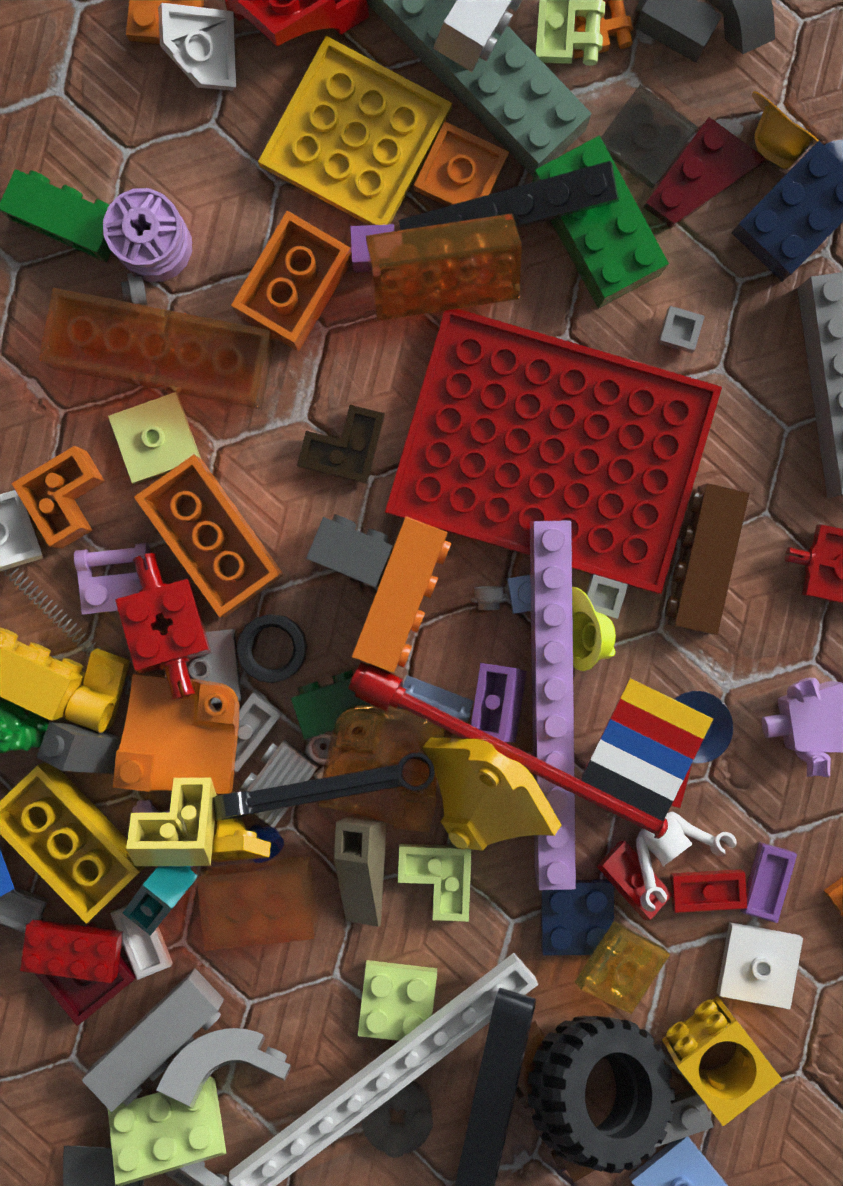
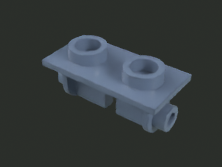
[394,675,474,724]

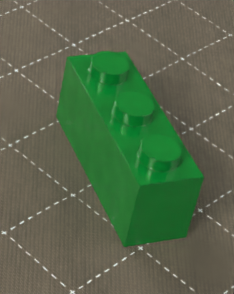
[0,169,112,263]

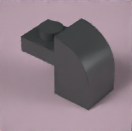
[707,0,775,54]

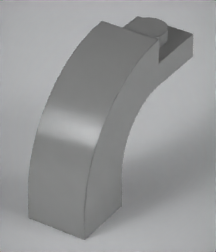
[156,1028,291,1108]

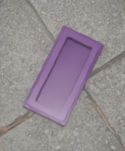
[740,842,797,923]

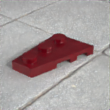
[643,117,766,228]

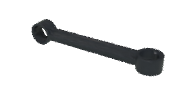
[213,753,435,820]

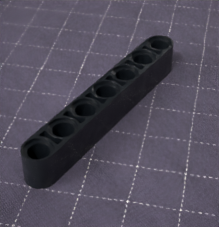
[455,988,536,1186]

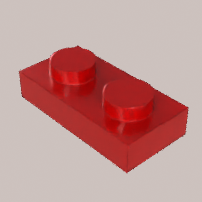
[596,841,673,920]
[670,869,747,913]

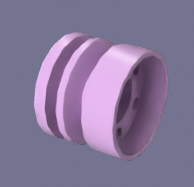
[103,188,192,282]

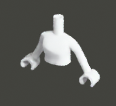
[636,812,736,912]

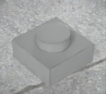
[658,306,705,353]
[586,574,628,619]

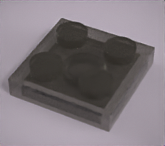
[601,84,698,189]

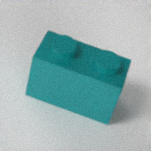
[122,866,198,936]

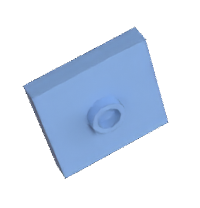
[629,1136,728,1186]

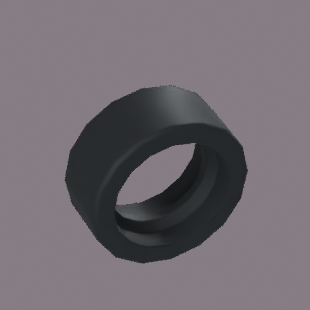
[236,614,308,683]

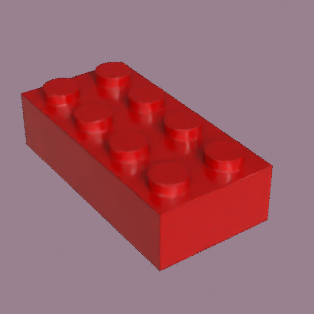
[20,919,123,983]

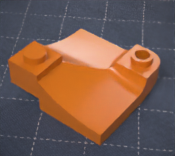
[113,673,239,794]

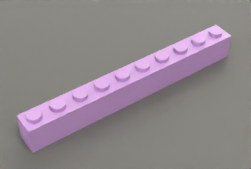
[530,521,576,890]

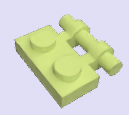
[536,0,605,66]

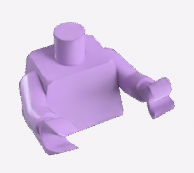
[762,677,843,777]

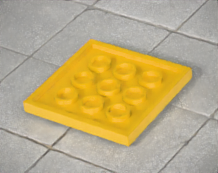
[258,36,453,225]

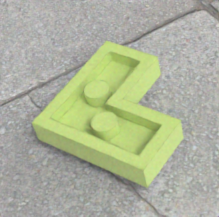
[398,844,471,922]

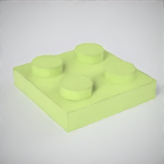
[358,960,437,1041]

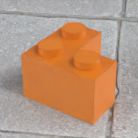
[11,446,105,549]

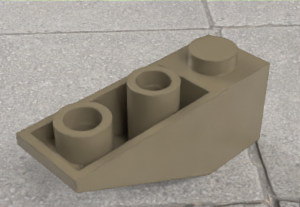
[334,814,387,927]

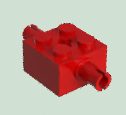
[115,553,212,700]

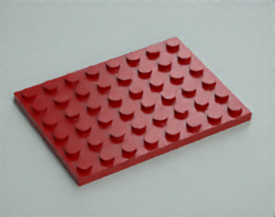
[385,305,722,594]

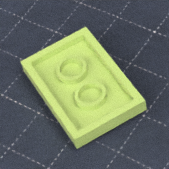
[108,1076,226,1186]

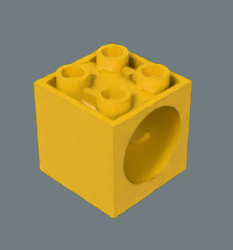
[662,996,782,1126]

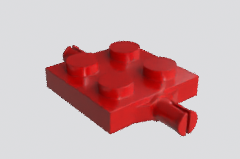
[785,524,843,604]

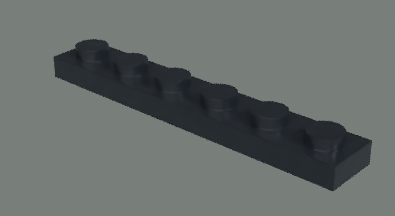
[398,161,619,257]

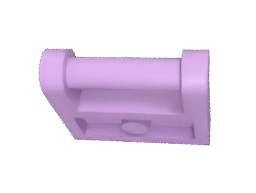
[74,543,150,615]

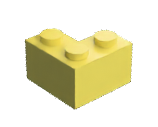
[126,778,217,866]

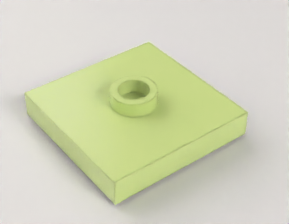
[108,392,201,484]

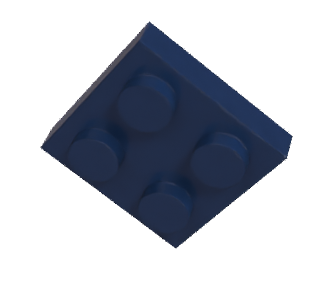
[541,879,615,955]

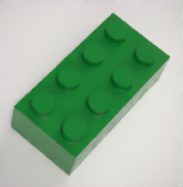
[532,135,669,309]

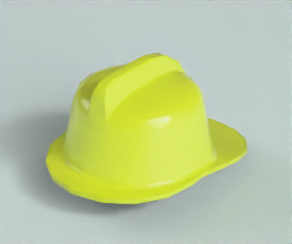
[572,587,616,671]

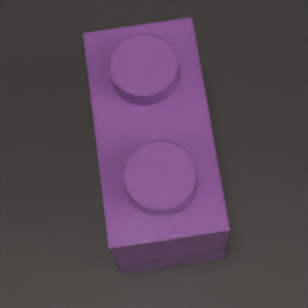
[471,663,527,743]

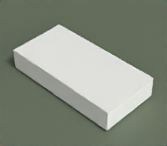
[110,905,173,980]

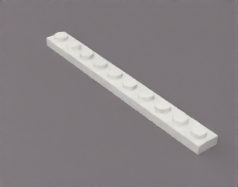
[229,953,538,1186]

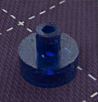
[249,824,284,863]

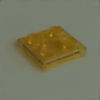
[575,921,670,1014]

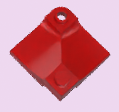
[224,0,369,47]

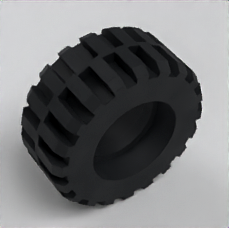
[528,1015,675,1173]

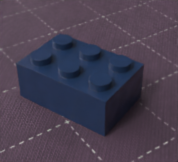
[732,141,843,282]

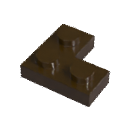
[297,405,385,484]

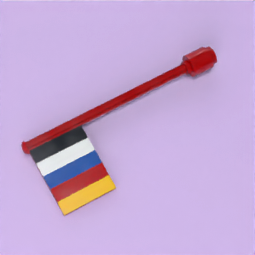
[348,663,713,839]

